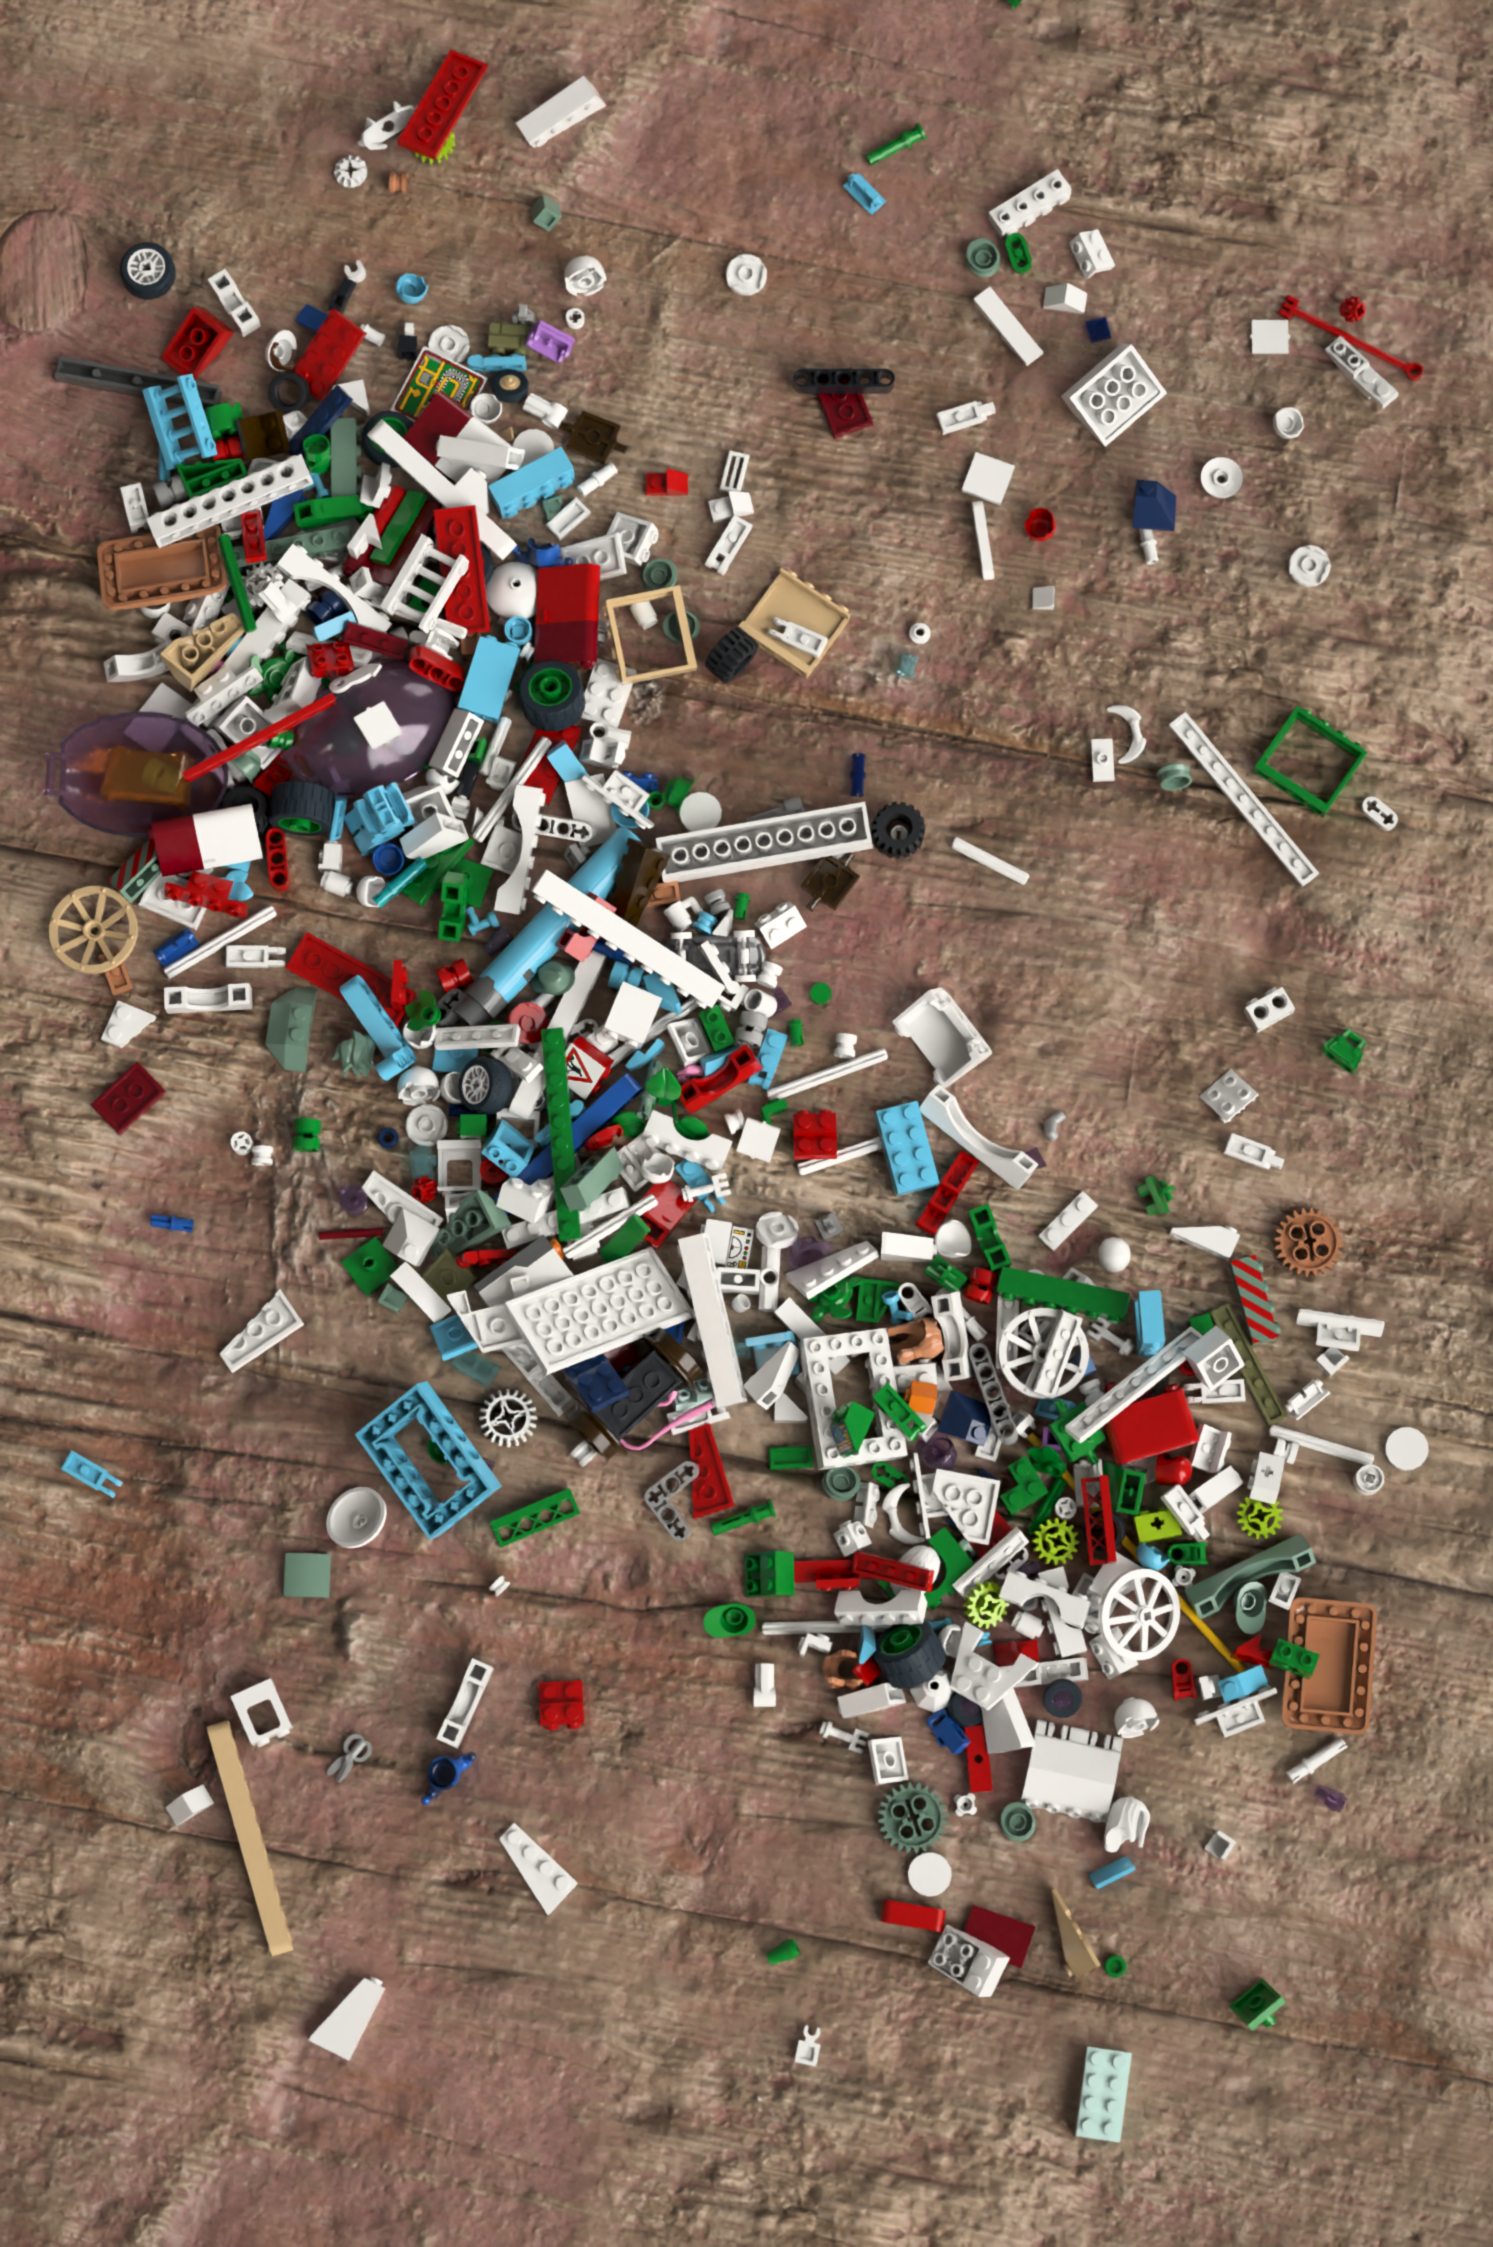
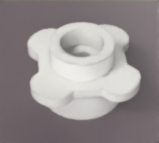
[1172,1565,1196,1589]
[954,1793,977,1816]

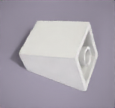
[601,982,662,1049]

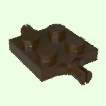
[559,410,628,465]
[801,852,860,912]

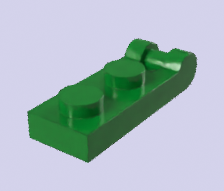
[871,1383,927,1443]

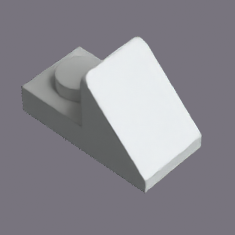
[708,491,754,523]
[347,513,382,559]
[1268,1572,1301,1610]

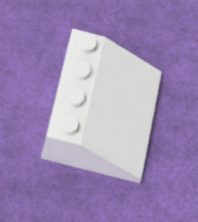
[1061,343,1166,446]

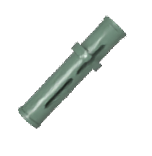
[636,1060,663,1120]

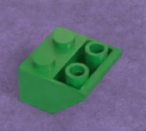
[1103,1460,1148,1516]
[745,1551,795,1598]

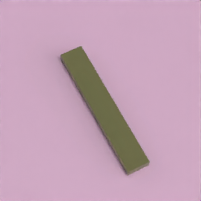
[1209,1302,1288,1427]

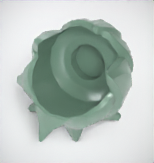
[332,1030,377,1078]

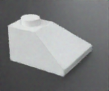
[402,784,456,828]
[382,1208,440,1266]

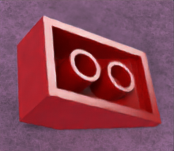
[160,307,234,380]

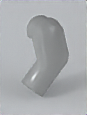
[1043,1110,1066,1141]

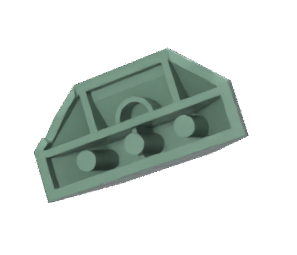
[265,987,318,1073]

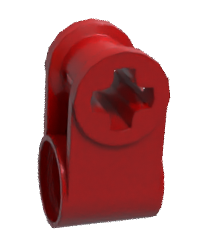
[1170,1658,1196,1701]

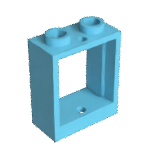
[481,1119,536,1178]

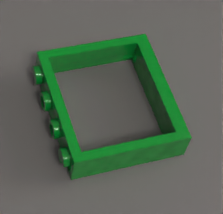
[1253,706,1368,818]

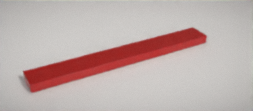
[182,693,336,783]

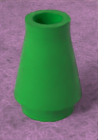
[766,1938,801,1965]

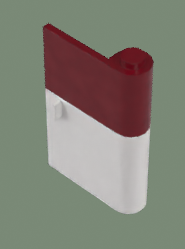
[403,390,514,485]
[147,803,263,877]

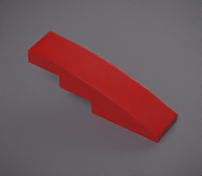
[915,1151,979,1236]

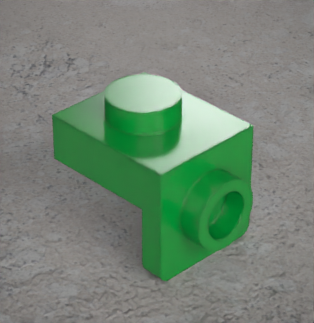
[758,1098,788,1126]

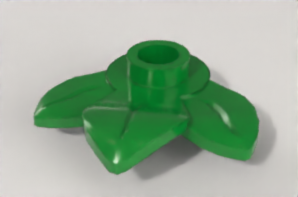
[405,990,441,1031]
[1027,1446,1067,1477]

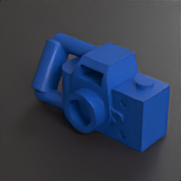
[926,1709,970,1754]

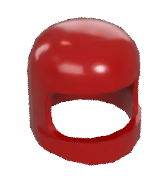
[1155,1453,1193,1486]

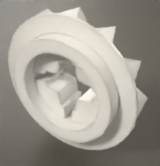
[334,155,367,188]

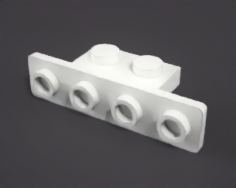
[183,570,231,635]
[185,665,263,728]
[581,770,655,829]
[1296,1309,1385,1351]
[909,1453,948,1540]
[1194,1686,1277,1738]

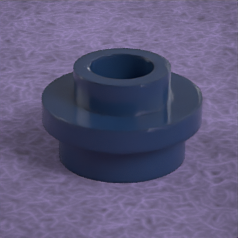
[377,1127,399,1149]

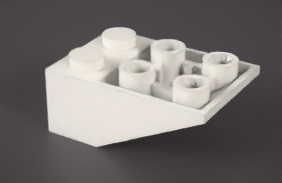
[928,1925,1010,1997]

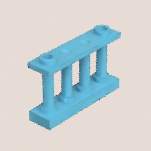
[142,374,218,471]

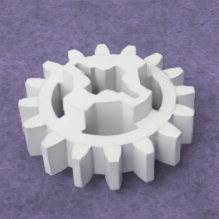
[242,562,284,607]

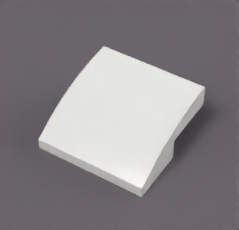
[617,1132,662,1192]

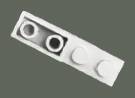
[1325,336,1398,409]

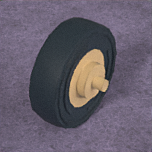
[491,369,529,403]

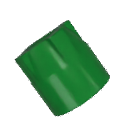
[647,791,664,811]

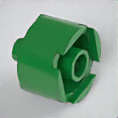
[205,403,243,440]

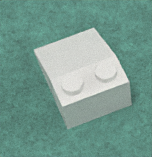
[212,695,281,770]

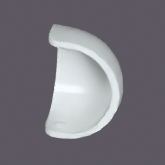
[935,1220,972,1258]

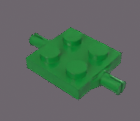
[1048,1399,1106,1466]

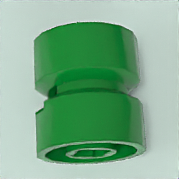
[303,434,331,474]
[292,1118,322,1153]

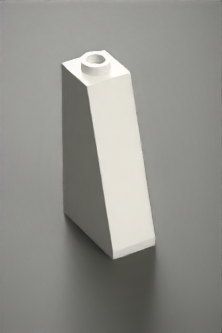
[436,435,525,470]
[981,1688,1035,1754]
[309,1976,385,2060]

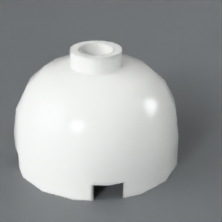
[564,256,606,296]
[397,1066,440,1106]
[1114,1697,1159,1738]

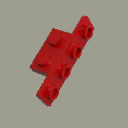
[164,871,247,918]
[794,1558,874,1591]

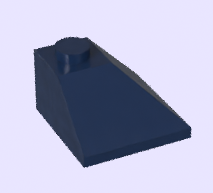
[1133,480,1176,531]
[937,1390,991,1447]

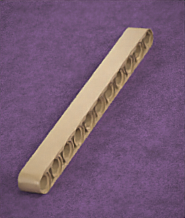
[207,1720,294,1957]

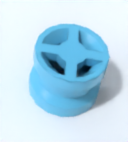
[692,911,718,936]

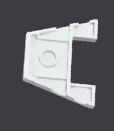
[447,1274,530,1354]
[950,1622,1039,1711]

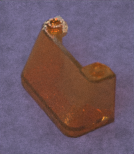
[99,745,194,809]

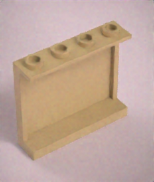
[738,567,850,679]

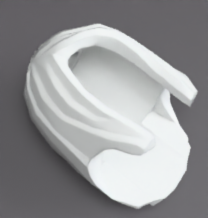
[890,1545,940,1596]
[1104,1796,1150,1852]

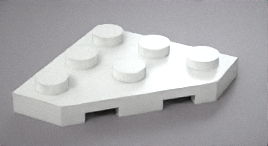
[932,1469,1000,1545]

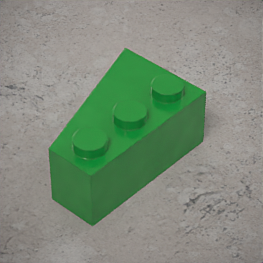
[176,458,248,499]

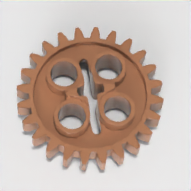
[1274,1208,1344,1278]

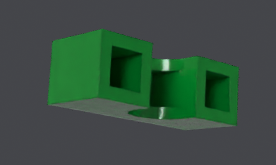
[438,872,468,942]
[968,1204,1012,1273]

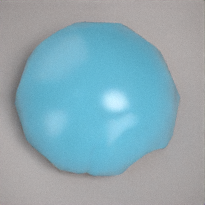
[395,274,428,304]
[1136,1542,1170,1571]

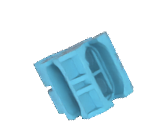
[344,782,415,856]

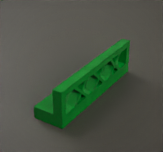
[490,1488,580,1548]

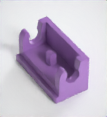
[525,320,575,364]

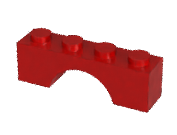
[679,1044,763,1114]

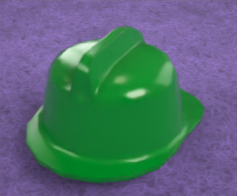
[662,772,702,815]
[703,1602,756,1638]

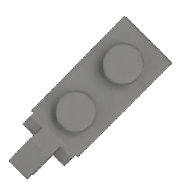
[512,304,536,325]

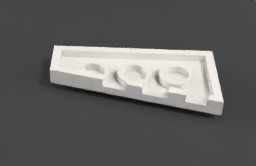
[362,1170,444,1228]

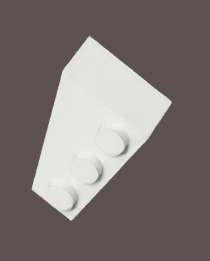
[262,656,322,724]

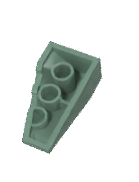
[430,1190,511,1260]

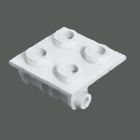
[1199,1069,1259,1124]

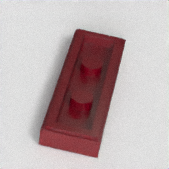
[342,620,409,661]

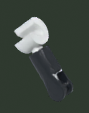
[329,259,366,314]
[451,761,479,820]

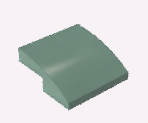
[283,1553,331,1598]

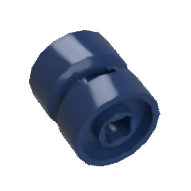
[305,589,345,626]

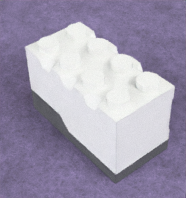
[474,1235,574,1308]

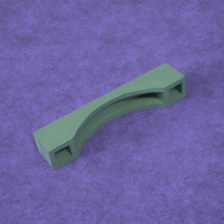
[1184,1533,1316,1620]

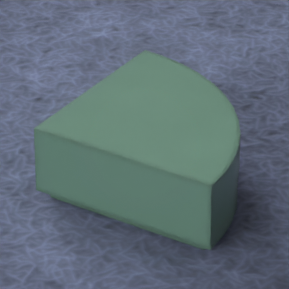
[541,495,562,522]
[959,1538,978,1561]

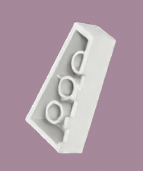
[516,76,606,148]

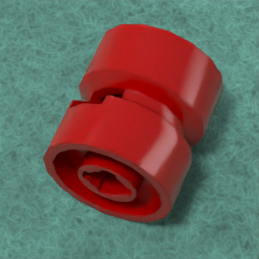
[214,434,245,461]
[435,958,473,993]
[480,1158,509,1188]
[963,1267,999,1305]

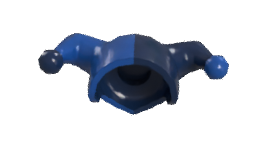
[512,538,573,568]
[421,1752,476,1805]

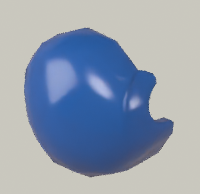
[372,843,405,876]

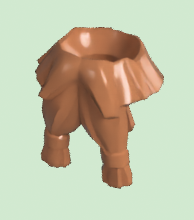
[887,1317,945,1364]
[822,1649,864,1691]

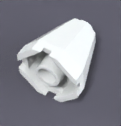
[910,1668,955,1713]

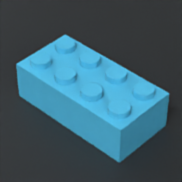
[488,447,575,519]
[874,1101,939,1197]

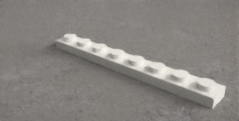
[1065,1327,1203,1444]

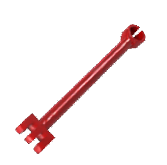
[1277,295,1423,381]

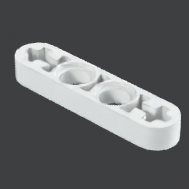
[972,501,994,581]

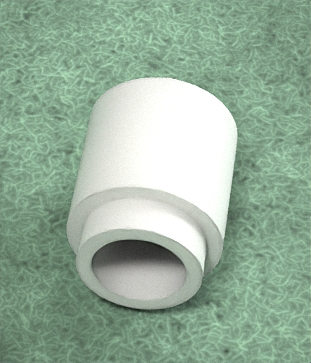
[629,601,658,629]
[320,870,353,897]
[1011,1610,1045,1639]

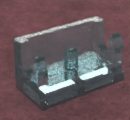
[451,1350,501,1389]

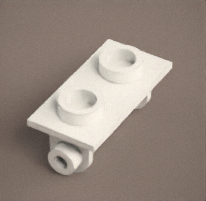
[1284,1378,1330,1420]
[853,1482,880,1528]

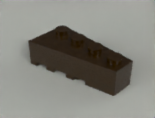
[608,837,670,927]

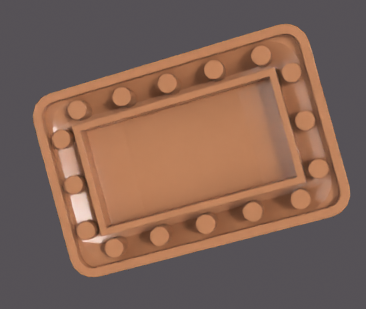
[97,525,227,610]
[1282,1597,1377,1735]

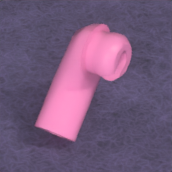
[676,1065,704,1084]

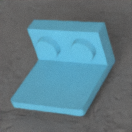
[745,1331,800,1375]

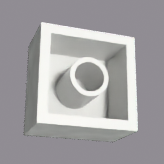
[1183,1325,1245,1391]

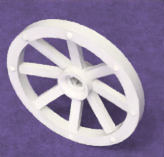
[998,1308,1089,1399]
[1098,1568,1180,1660]

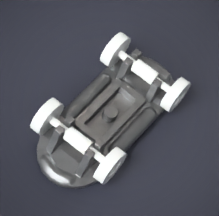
[664,930,766,984]

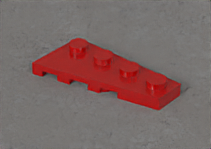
[689,1423,735,1519]

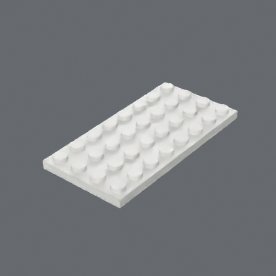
[504,1246,693,1375]

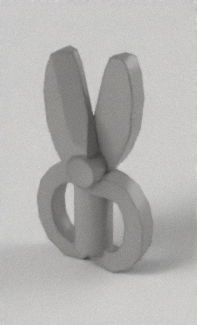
[327,1734,372,1783]

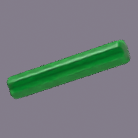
[1028,1477,1067,1537]

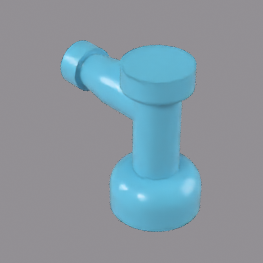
[303,473,331,499]
[466,907,500,936]
[882,1291,913,1324]

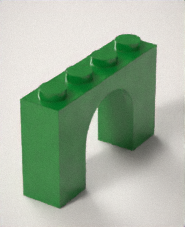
[877,1527,975,1617]

